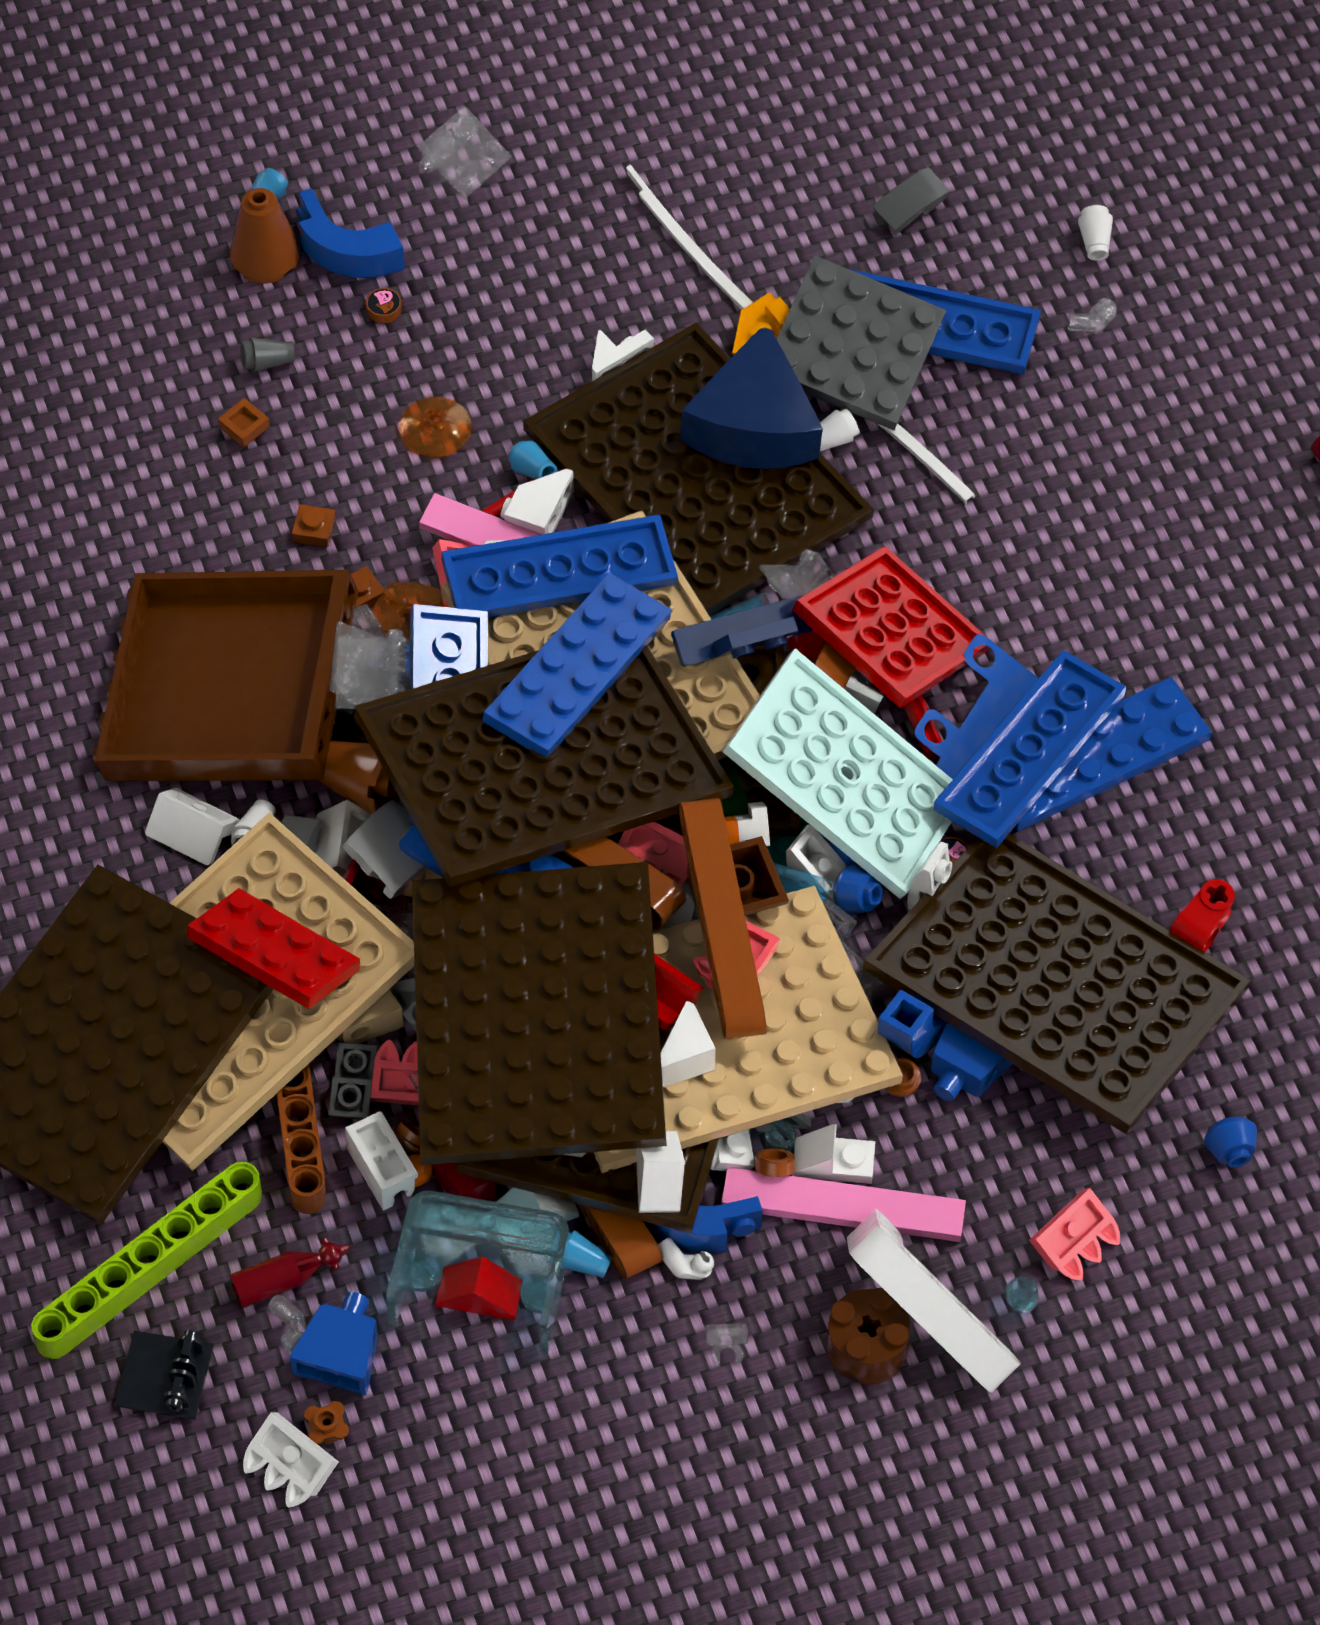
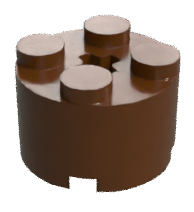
[827,1288,911,1384]

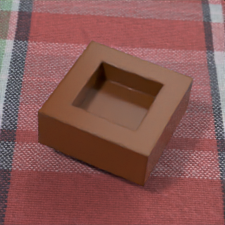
[218,398,270,448]
[292,504,336,548]
[351,566,386,616]

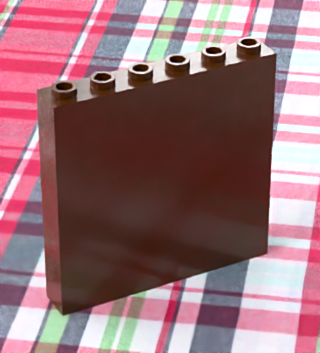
[93,570,358,781]

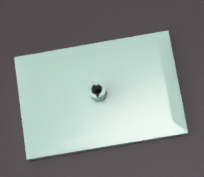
[722,649,953,899]

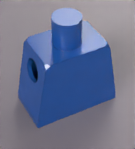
[931,1023,1013,1102]
[290,1292,378,1396]

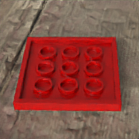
[792,546,989,708]

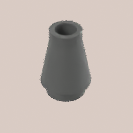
[240,337,295,373]

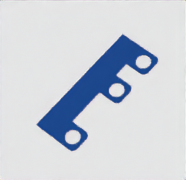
[914,634,1039,779]

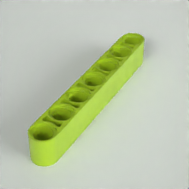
[31,1162,262,1359]

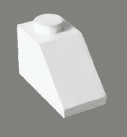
[501,469,574,534]

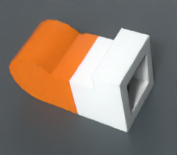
[724,802,770,846]

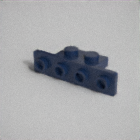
[671,595,813,667]

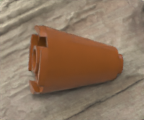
[230,188,300,284]
[318,741,400,815]

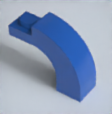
[296,188,405,278]
[878,989,947,1058]
[643,1196,762,1253]

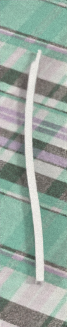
[626,165,975,505]

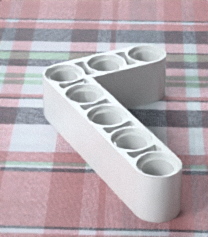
[847,1209,1021,1393]

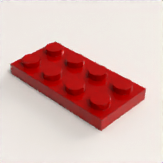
[187,888,360,1009]

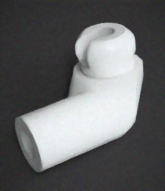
[658,1237,714,1280]

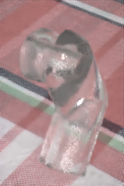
[1068,298,1117,332]
[268,1295,307,1354]

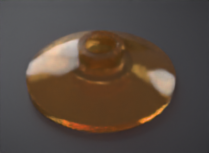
[399,397,472,458]

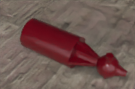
[229,1238,350,1309]

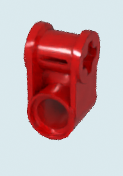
[1169,879,1235,952]

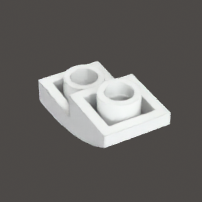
[907,842,952,910]

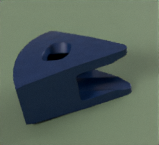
[680,328,823,469]

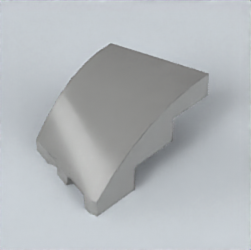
[342,800,428,899]

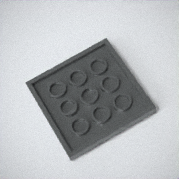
[777,255,946,431]

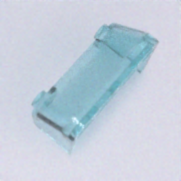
[386,1191,569,1353]

